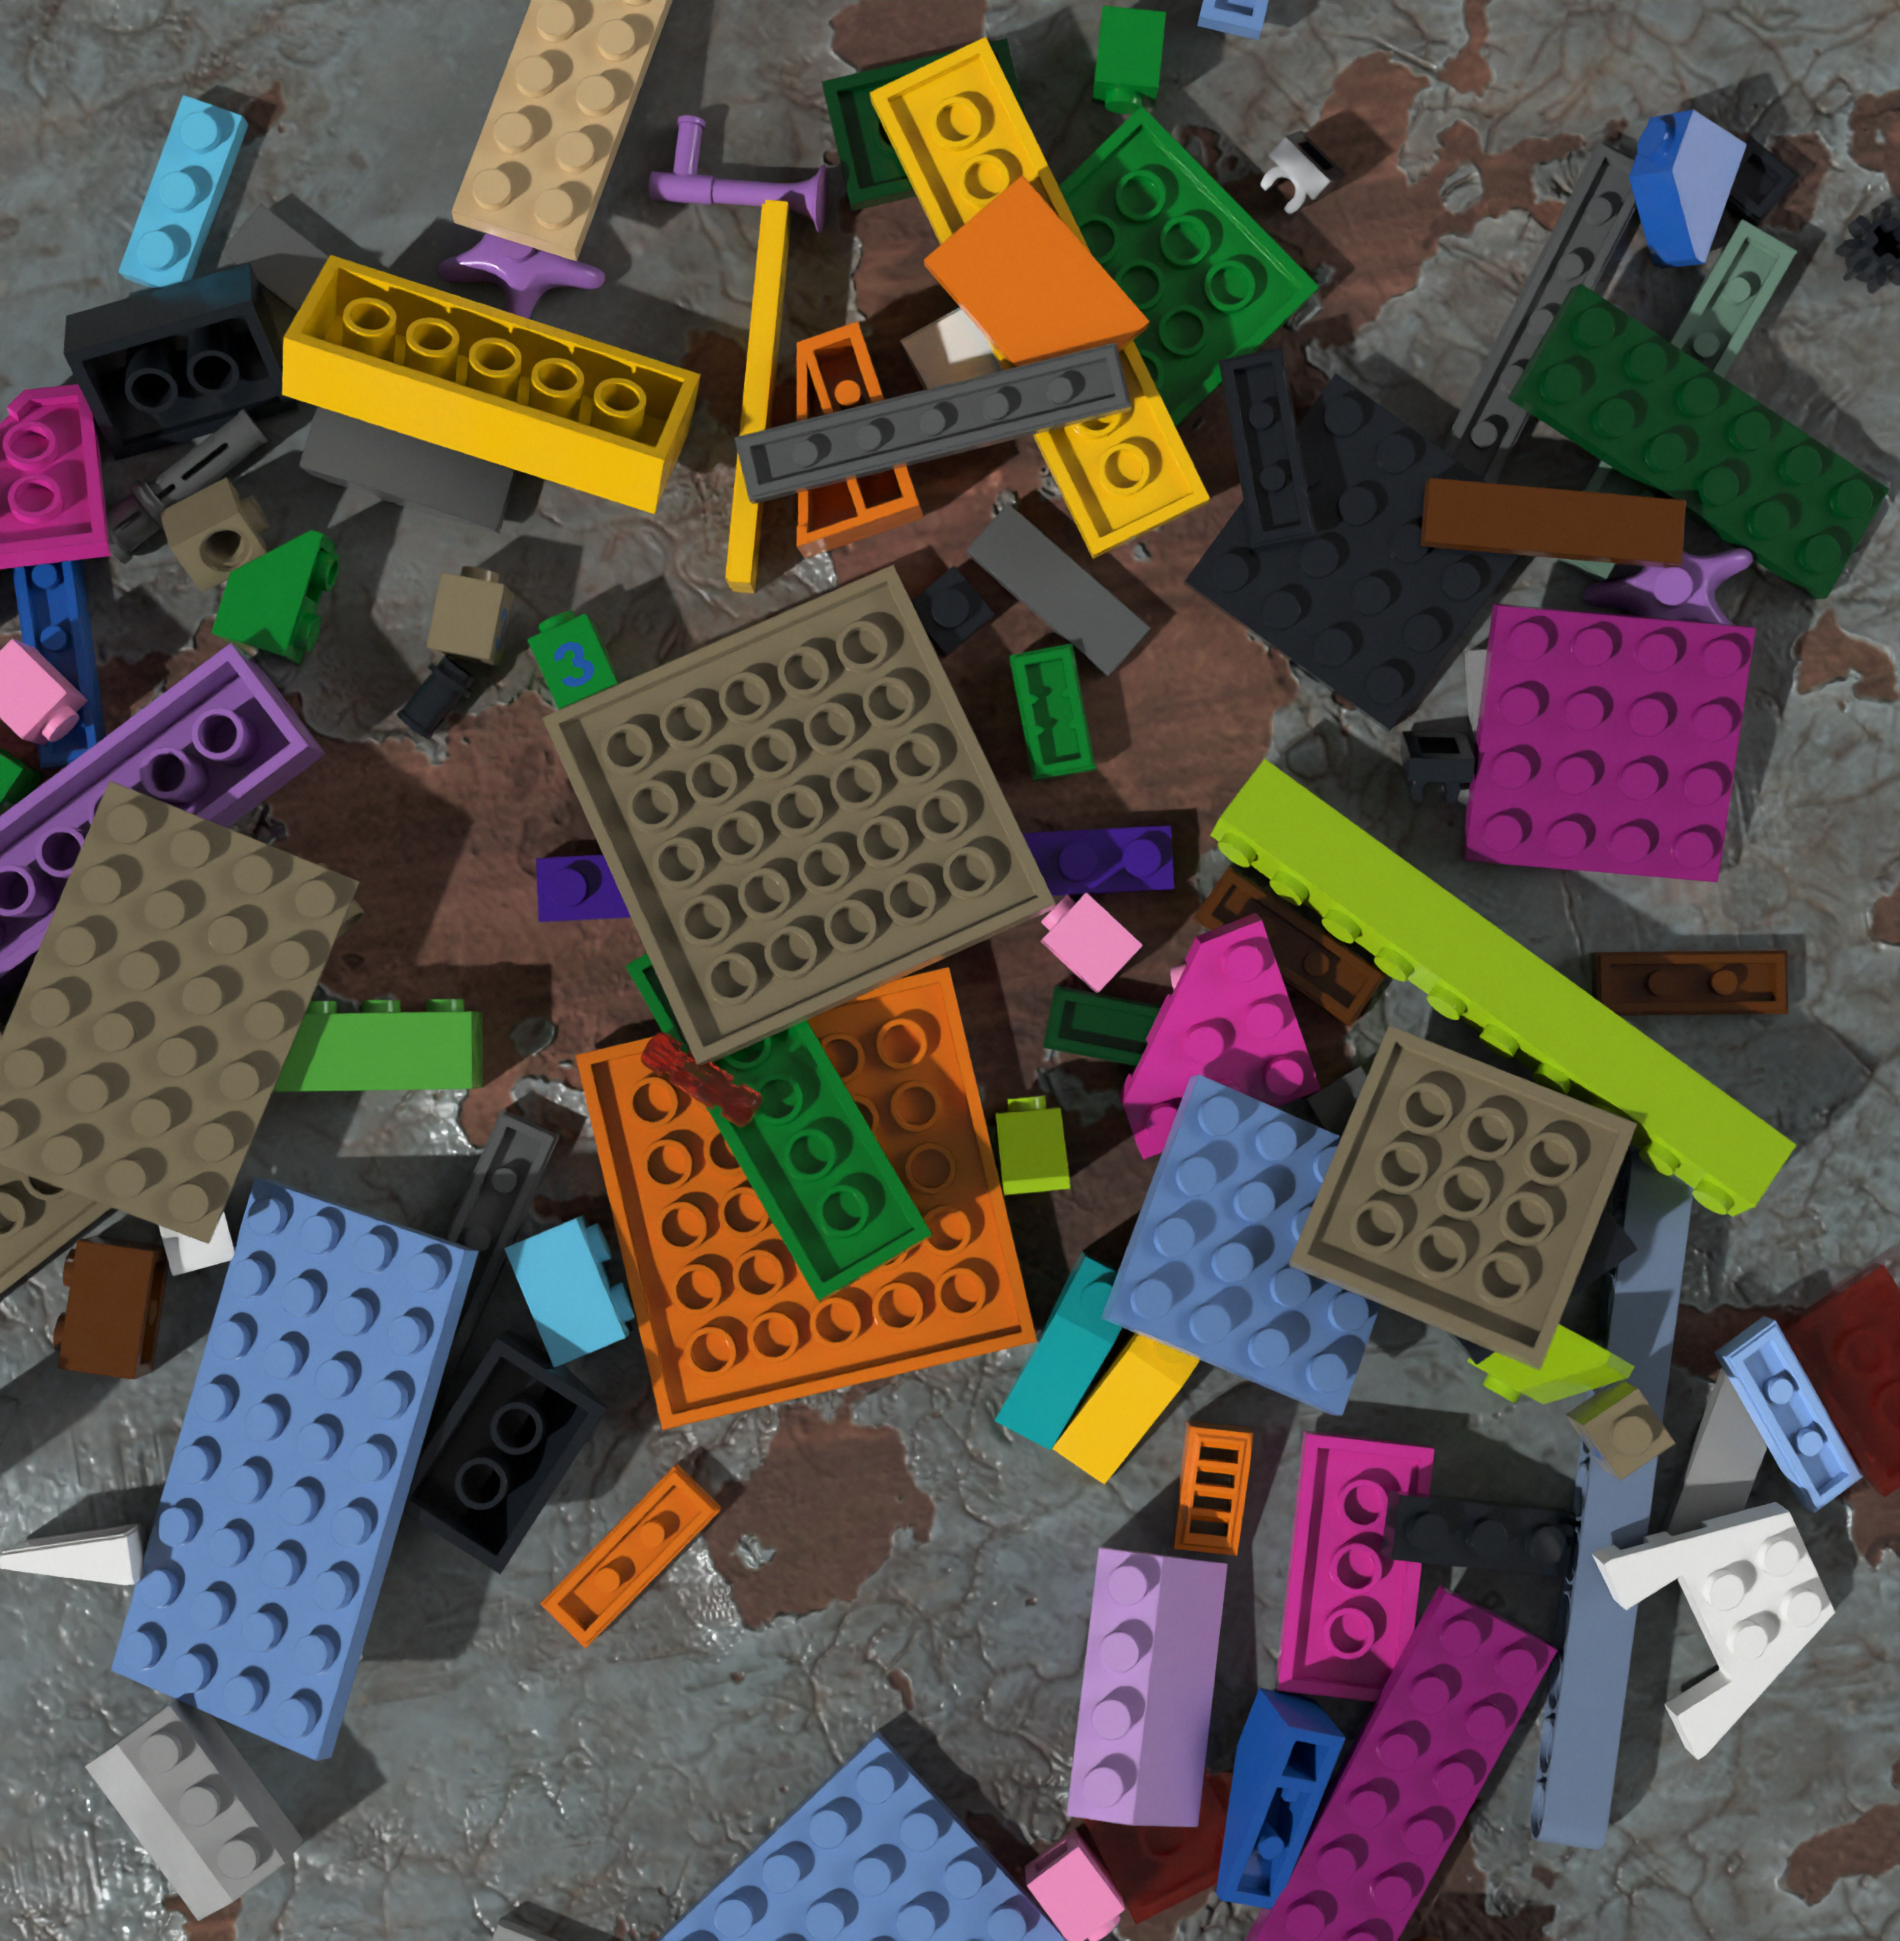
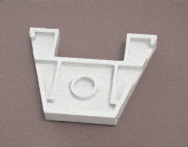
[1592,1502,1835,1760]

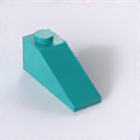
[994,1251,1122,1451]

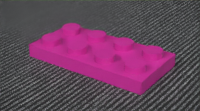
[1275,1430,1435,1702]

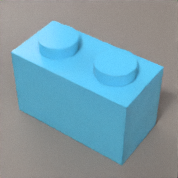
[504,1214,636,1368]

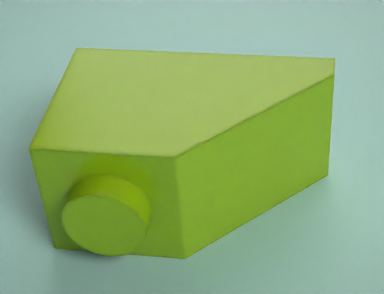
[995,1096,1071,1195]
[1467,1324,1635,1405]

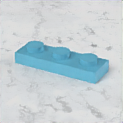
[118,95,249,290]

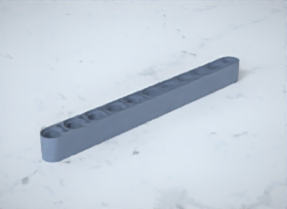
[1531,1146,1694,1850]

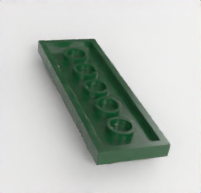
[1507,283,1889,600]

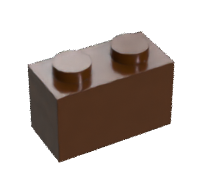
[53,1236,169,1380]

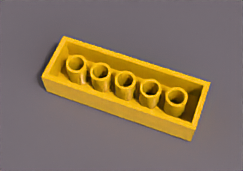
[282,255,701,514]

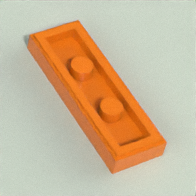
[540,1463,722,1649]

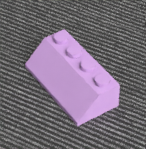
[1067,1546,1228,1827]

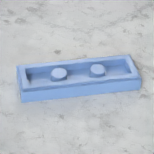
[1714,1316,1863,1513]

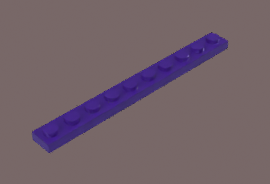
[536,826,1174,923]

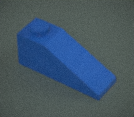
[1216,1688,1345,1909]

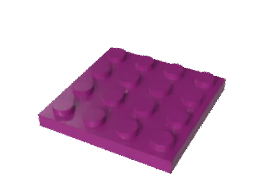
[1461,603,1756,882]

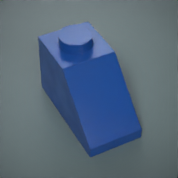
[1629,110,1747,269]

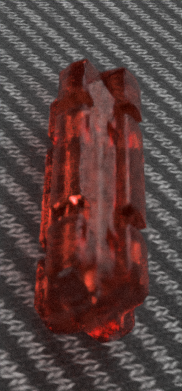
[640,1032,763,1127]

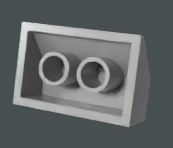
[85,1699,304,1921]

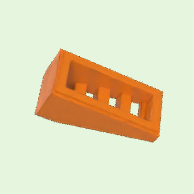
[1173,1420,1254,1556]

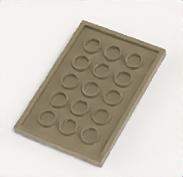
[0,781,360,1244]

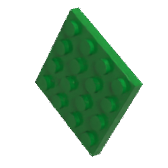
[1059,106,1319,429]

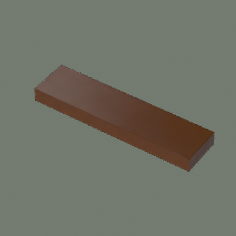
[1421,478,1686,568]

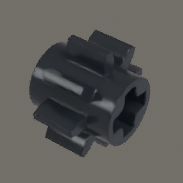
[1835,207,1900,294]

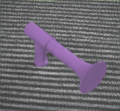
[649,115,829,233]

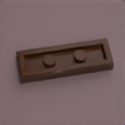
[1192,866,1386,1027]
[1591,950,1788,1016]

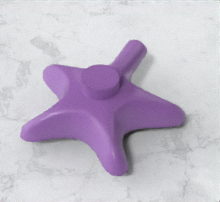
[438,176,605,319]
[1583,548,1753,624]

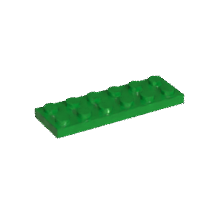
[625,953,932,1303]

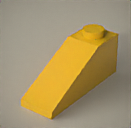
[1052,1331,1200,1485]

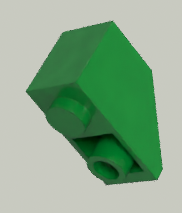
[211,530,340,664]

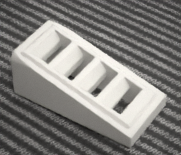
[0,1523,148,1585]

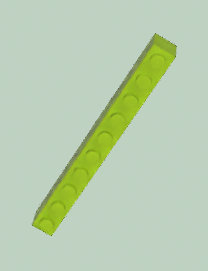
[1210,759,1796,1217]

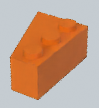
[797,321,924,559]

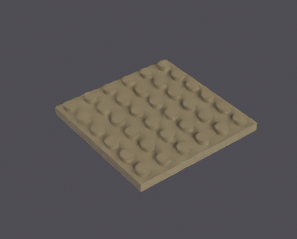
[542,564,1055,1068]

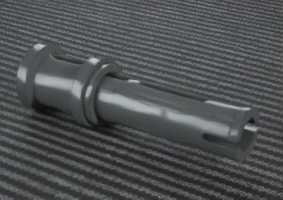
[106,409,270,564]

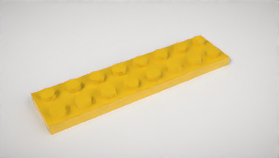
[870,37,1210,559]

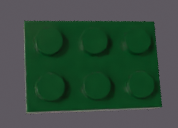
[822,38,1026,212]

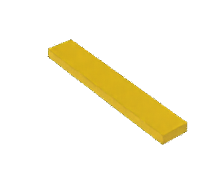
[725,200,792,594]

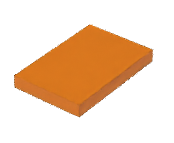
[924,175,1150,368]

